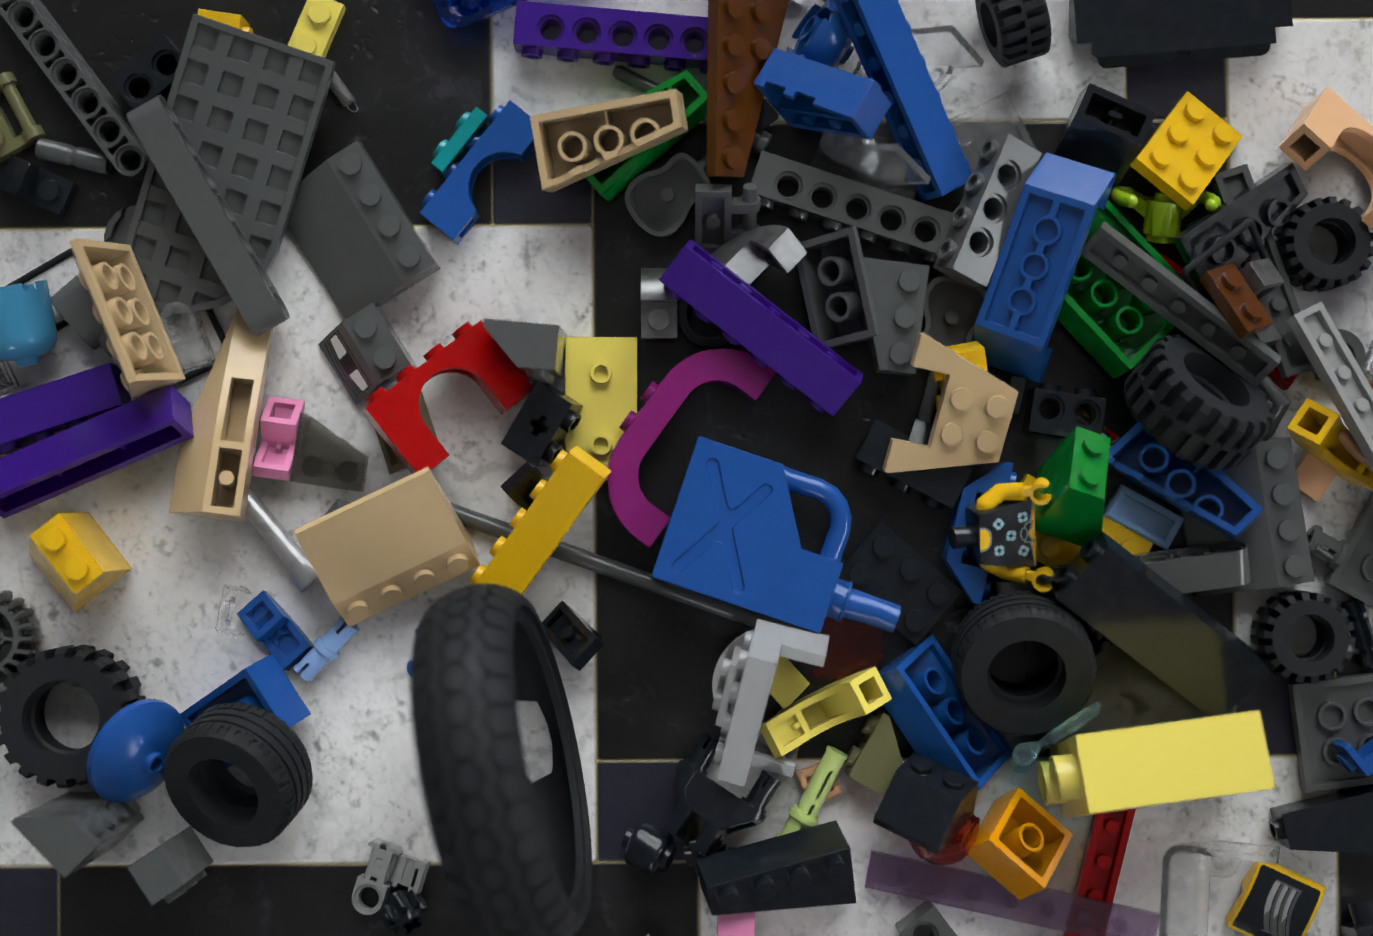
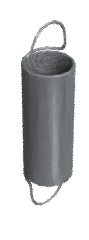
[330,71,358,112]

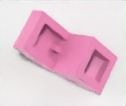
[252,396,305,481]

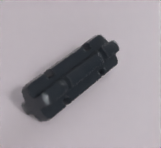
[1341,598,1373,668]

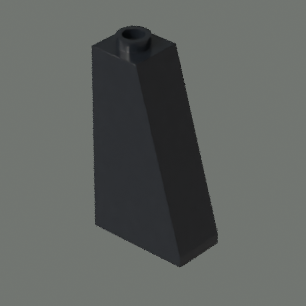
[1268,784,1373,854]

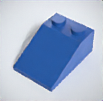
[180,654,311,768]

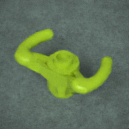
[1110,186,1221,244]

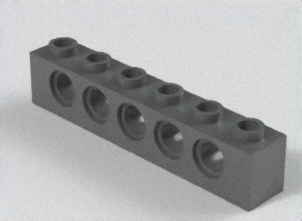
[751,150,953,265]

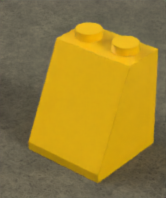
[29,512,132,613]

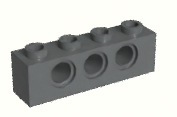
[933,133,1042,287]

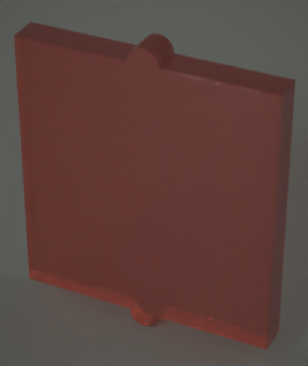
[812,617,884,680]

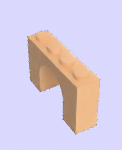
[1278,87,1373,230]

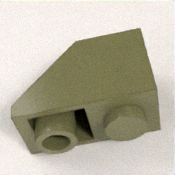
[844,709,903,797]

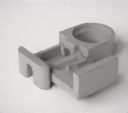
[352,839,431,915]

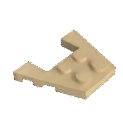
[882,332,1019,473]

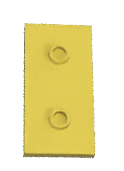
[565,337,638,481]

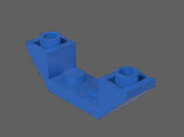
[941,462,1017,604]

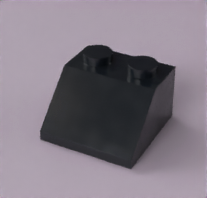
[873,752,979,855]

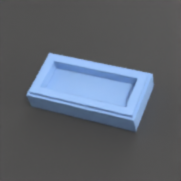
[1104,484,1184,550]

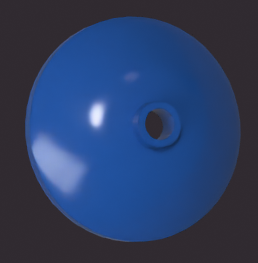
[86,699,185,803]

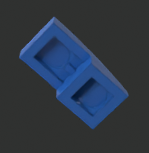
[237,590,314,671]

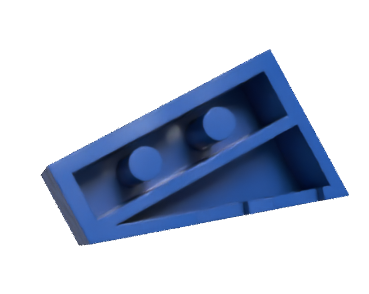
[753,48,891,140]

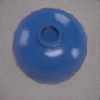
[786,0,854,67]

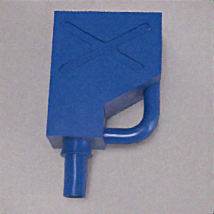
[651,436,901,633]

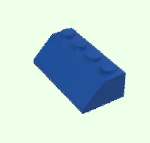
[879,634,1013,791]

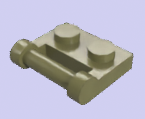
[0,71,46,163]

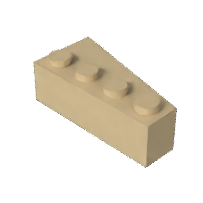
[530,89,688,193]

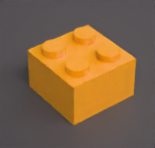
[965,787,1073,900]

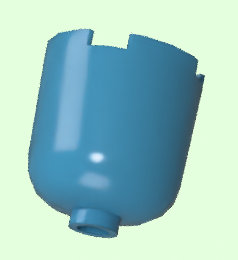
[0,280,57,367]

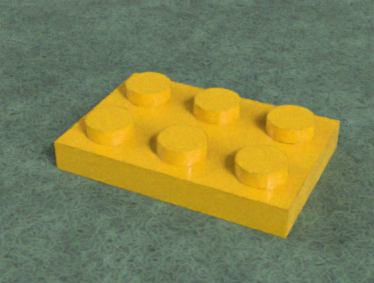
[1130,91,1243,211]

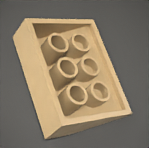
[70,238,186,397]
[294,467,480,627]

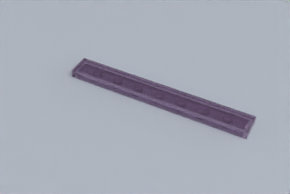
[864,850,1160,936]

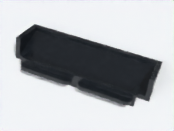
[1069,0,1293,68]

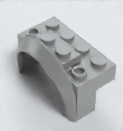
[712,619,830,787]

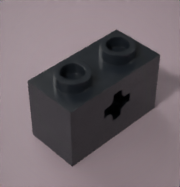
[501,382,583,467]

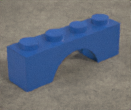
[420,100,535,245]

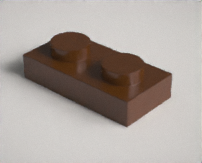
[1199,263,1274,339]

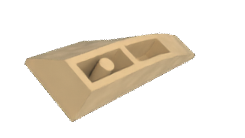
[169,309,273,522]

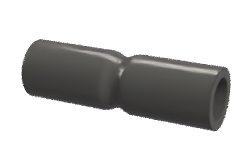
[35,138,113,175]

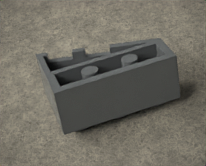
[863,257,929,377]

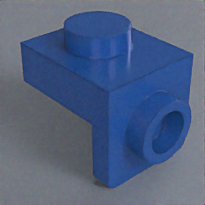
[1332,738,1373,777]

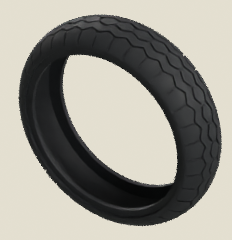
[410,583,592,936]

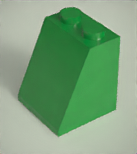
[1034,426,1111,547]

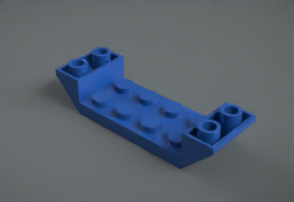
[974,152,1117,383]

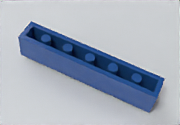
[834,0,972,202]

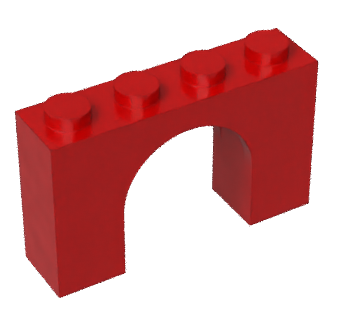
[363,320,533,474]

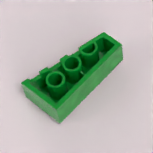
[586,70,707,202]

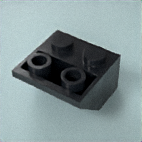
[1053,83,1157,186]

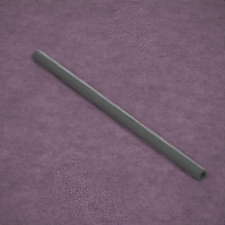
[450,502,802,629]

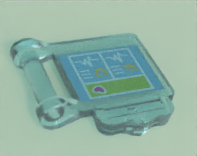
[1010,701,1103,773]

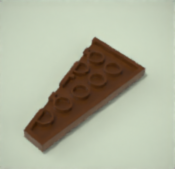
[707,0,789,178]

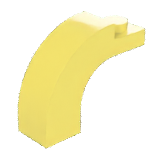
[760,666,892,758]

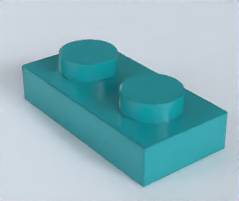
[431,107,490,175]

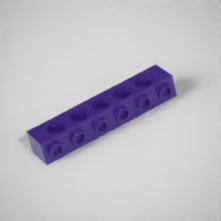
[513,0,708,75]

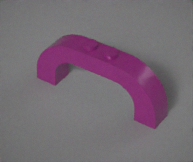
[606,348,776,548]

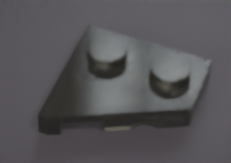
[290,413,369,492]

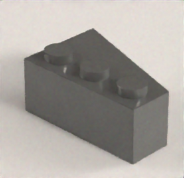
[127,826,214,905]

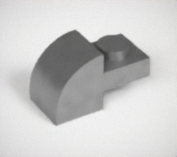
[641,268,677,339]

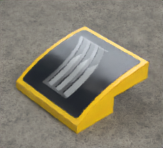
[1225,856,1326,936]

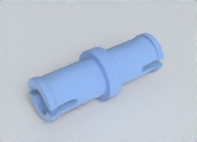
[293,616,359,682]

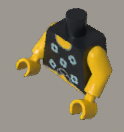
[948,477,1054,592]

